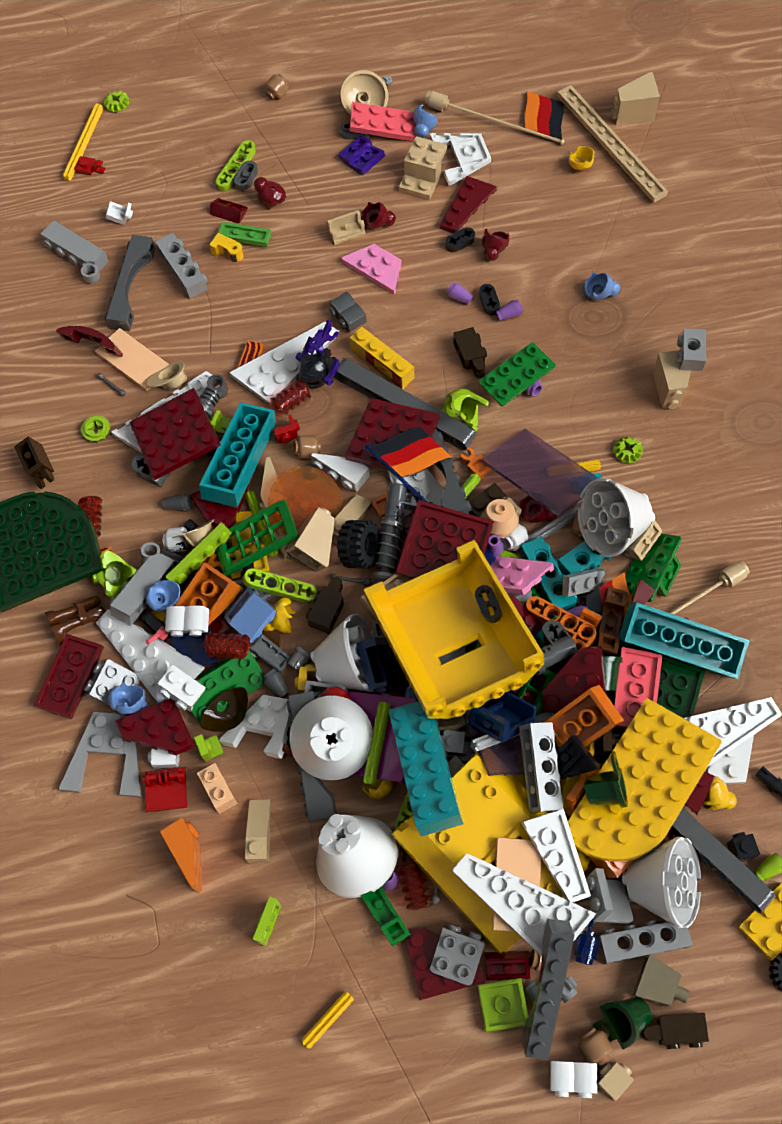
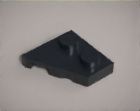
[557,735,601,780]

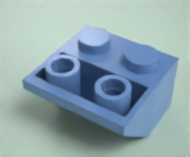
[224,587,277,643]

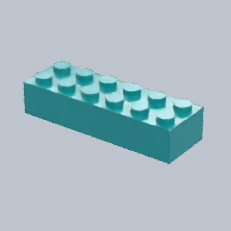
[199,402,276,508]
[619,602,750,679]
[389,701,464,836]

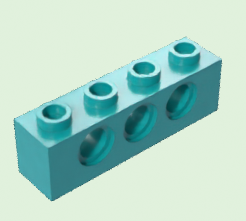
[520,536,578,610]
[558,541,614,575]

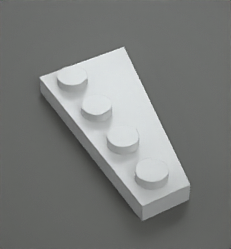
[521,809,591,902]

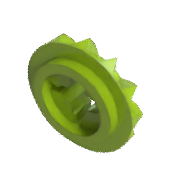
[104,90,129,112]
[81,416,111,442]
[613,435,643,463]

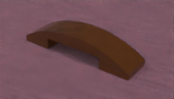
[596,587,628,656]

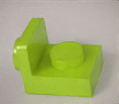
[210,410,232,436]
[194,734,224,762]

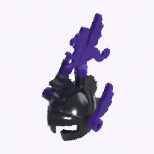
[295,319,340,389]

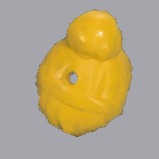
[263,597,295,633]
[702,776,737,811]

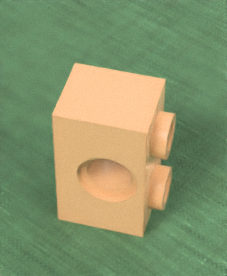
[197,763,238,814]

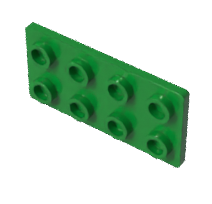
[479,342,556,407]
[625,533,682,602]
[192,649,265,723]

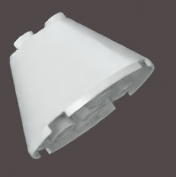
[578,478,655,557]
[311,614,377,692]
[290,696,373,780]
[316,814,398,898]
[622,837,701,928]

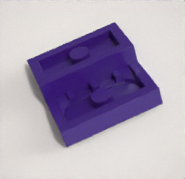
[338,136,385,175]

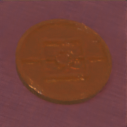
[268,466,343,535]

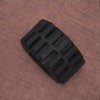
[337,520,381,569]

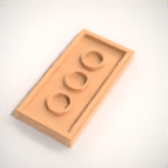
[95,328,169,392]
[492,838,541,932]

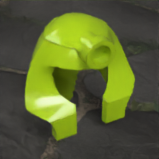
[440,388,489,432]
[92,550,136,598]

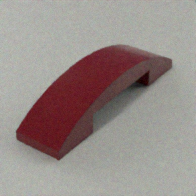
[56,326,123,357]

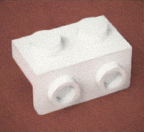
[158,665,206,712]

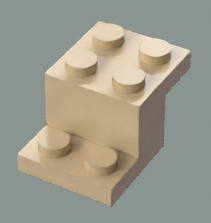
[399,136,447,200]

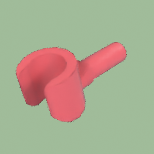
[145,626,170,645]

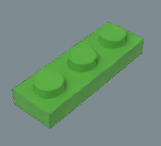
[218,222,271,247]

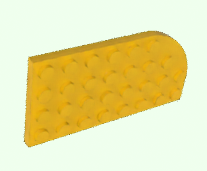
[568,698,723,862]

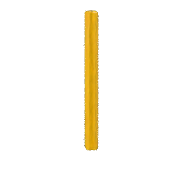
[62,103,103,181]

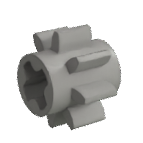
[561,976,578,1003]

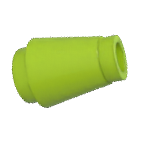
[753,853,782,882]

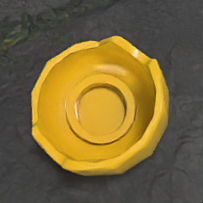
[569,146,594,171]
[362,779,395,799]

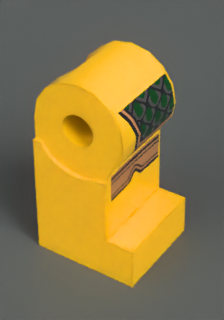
[209,233,244,262]

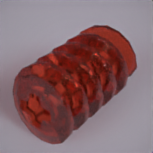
[270,378,311,415]
[78,496,102,538]
[204,632,250,660]
[397,862,434,911]

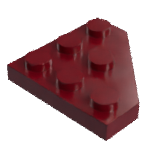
[190,484,249,530]
[542,646,606,712]
[116,698,195,756]
[405,927,485,1000]

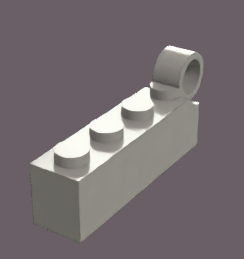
[41,221,109,283]
[109,542,174,626]

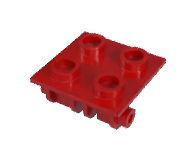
[142,767,188,813]

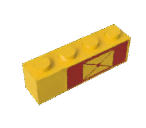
[350,327,414,389]

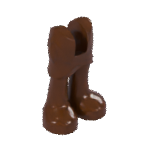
[45,596,106,644]

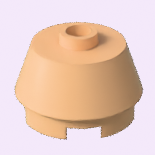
[481,499,519,538]

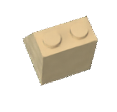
[611,72,660,126]
[652,349,692,409]
[285,507,335,572]

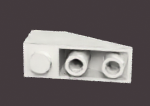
[311,453,370,493]

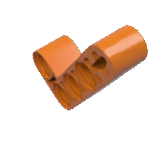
[526,596,597,659]

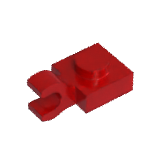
[74,156,106,175]

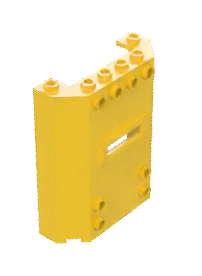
[363,540,544,719]
[390,748,591,953]

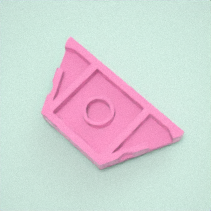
[341,244,402,294]
[484,554,554,595]

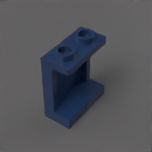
[356,637,402,693]
[470,692,537,743]

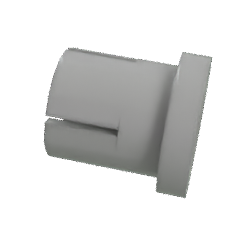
[287,646,311,672]

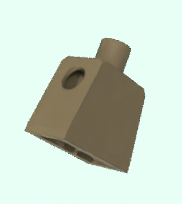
[632,954,690,1007]

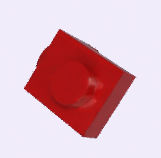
[274,415,300,444]

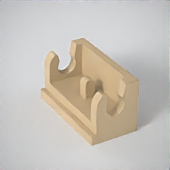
[327,210,366,245]
[624,521,662,561]

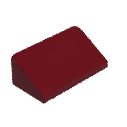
[210,198,248,223]
[485,951,530,980]

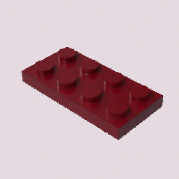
[33,634,104,719]

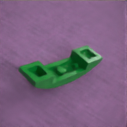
[361,887,411,947]

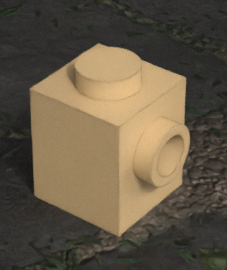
[597,1062,634,1101]

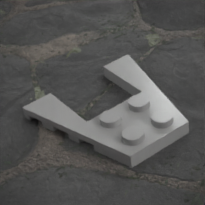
[59,712,142,798]

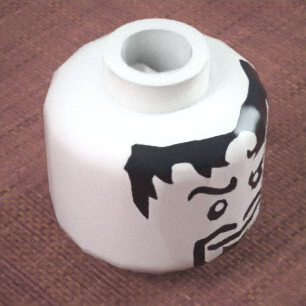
[163,527,190,552]

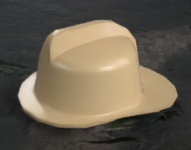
[146,361,187,390]
[172,519,214,547]

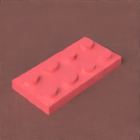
[350,102,415,141]
[613,647,662,729]

